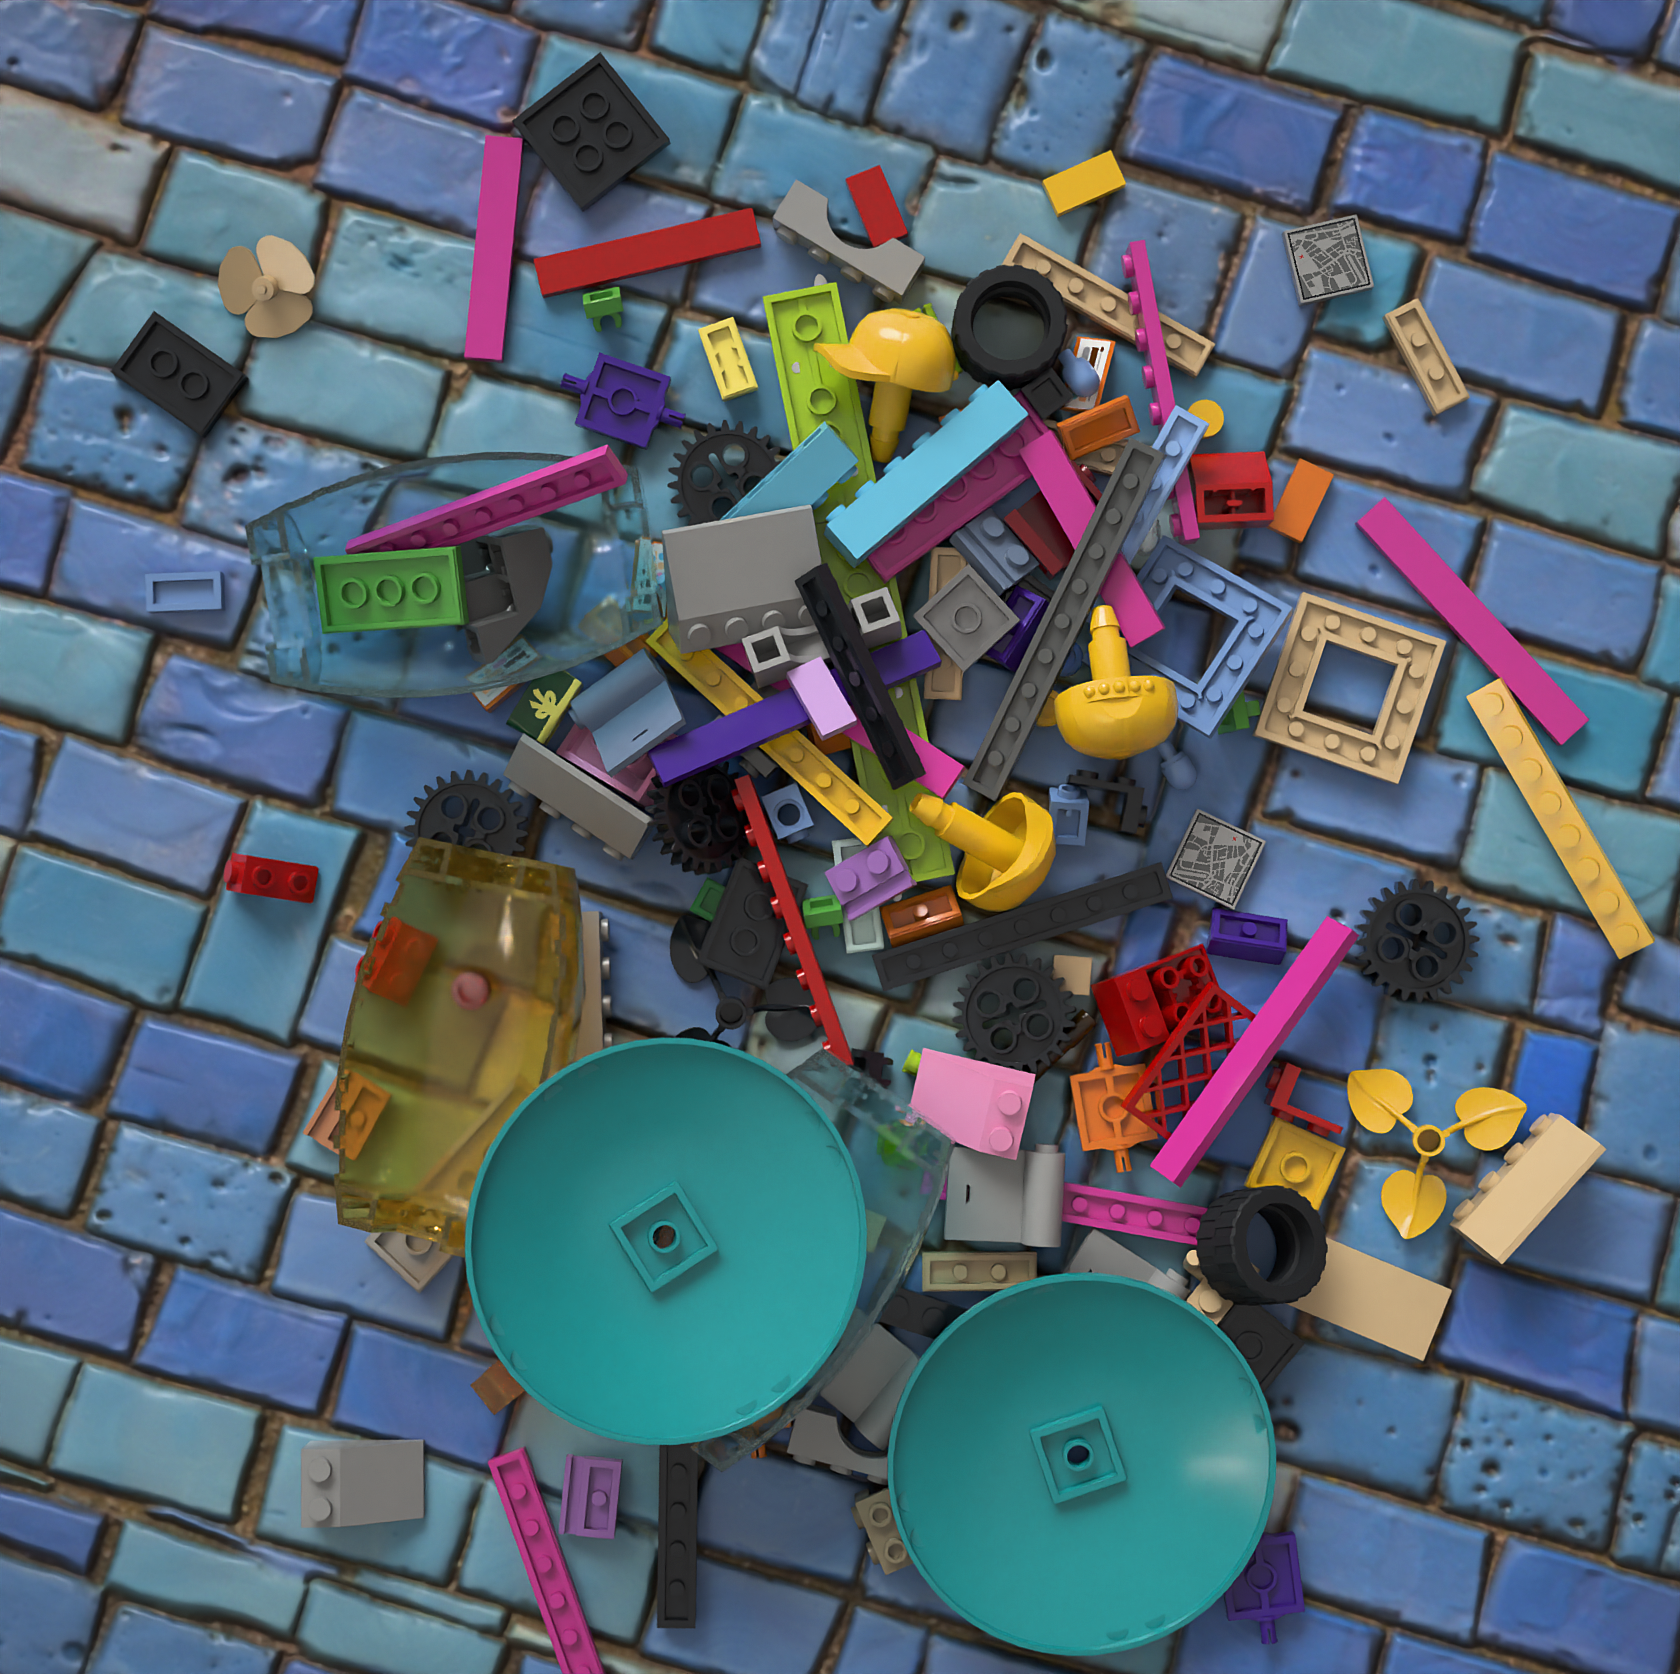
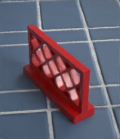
[1120,981,1256,1140]

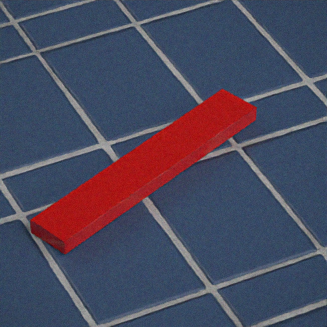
[533,208,761,298]

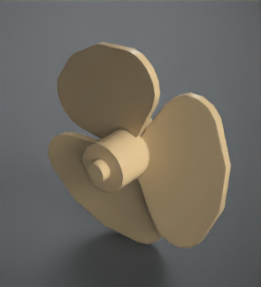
[218,235,315,338]

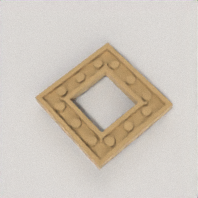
[1252,592,1446,785]

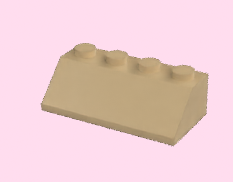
[1449,1113,1606,1264]

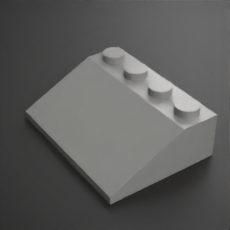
[661,504,822,654]

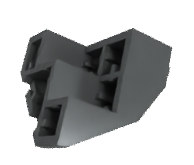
[454,524,553,664]

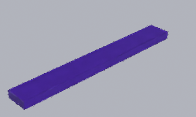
[647,630,942,788]

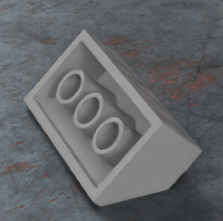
[503,734,655,861]

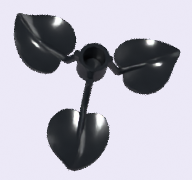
[670,915,816,1048]

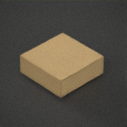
[1051,955,1092,996]

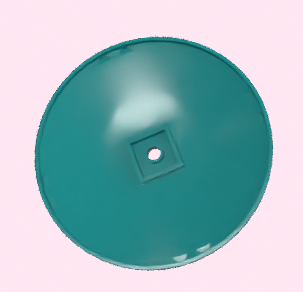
[464,1038,867,1445]
[887,1273,1276,1656]

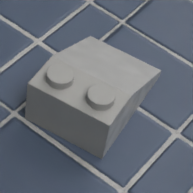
[301,1439,425,1528]

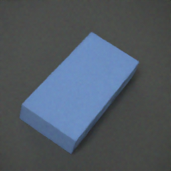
[145,571,225,614]

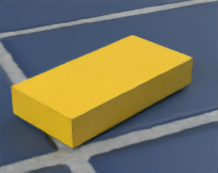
[1042,150,1126,218]

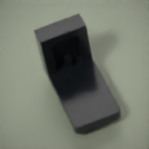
[1065,769,1148,835]

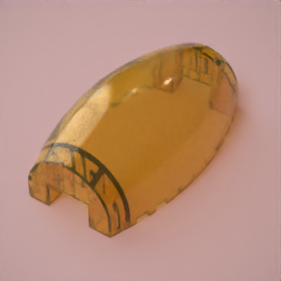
[333,837,585,1258]

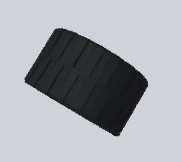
[951,264,1068,391]
[1196,1185,1328,1306]

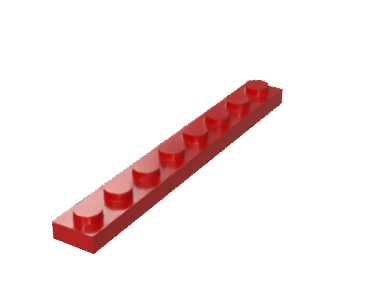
[731,775,854,1070]

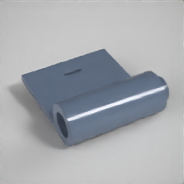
[569,648,687,778]

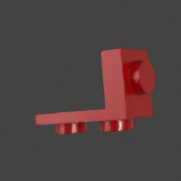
[224,853,319,904]
[1264,1061,1343,1138]

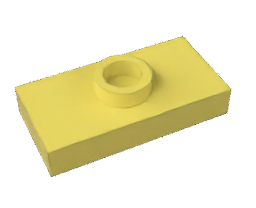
[698,317,758,402]

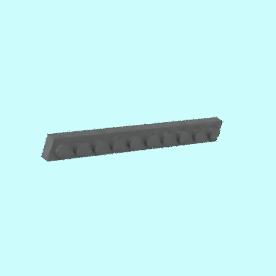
[962,437,1167,801]

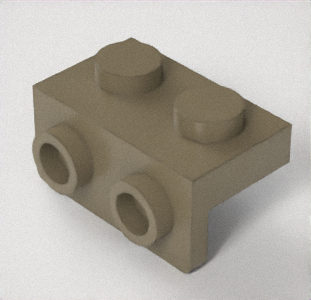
[851,1488,914,1576]

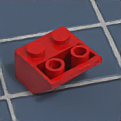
[1188,451,1274,530]

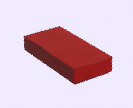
[845,165,908,248]

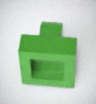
[583,286,624,332]
[1218,691,1261,735]
[802,894,844,940]

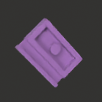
[824,836,917,921]
[558,1454,623,1539]

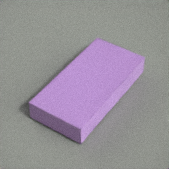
[786,656,857,741]

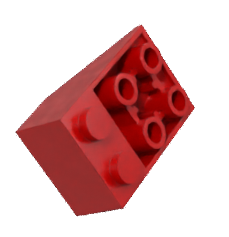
[1090,944,1223,1057]

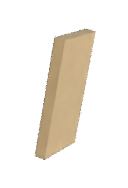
[1285,1237,1452,1361]

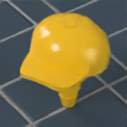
[813,308,959,463]
[1054,605,1179,760]
[909,792,1056,912]

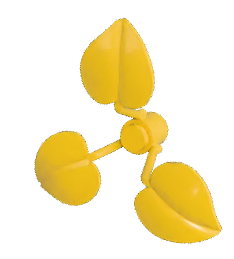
[1347,1069,1527,1239]

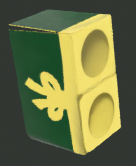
[506,657,584,746]

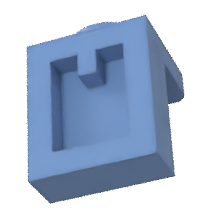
[1048,784,1089,846]

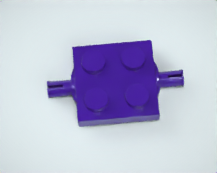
[560,352,686,450]
[1224,1531,1305,1645]

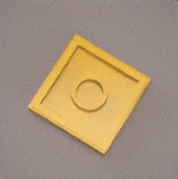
[1244,1116,1346,1212]

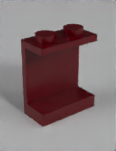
[1003,460,1102,581]

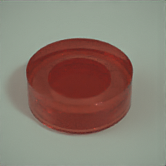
[451,970,492,1010]

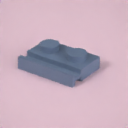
[949,508,1040,596]

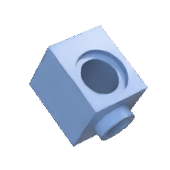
[761,783,814,844]

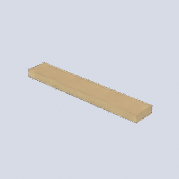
[1002,233,1215,379]

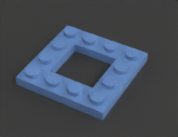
[1081,535,1294,739]

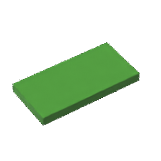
[313,546,469,634]

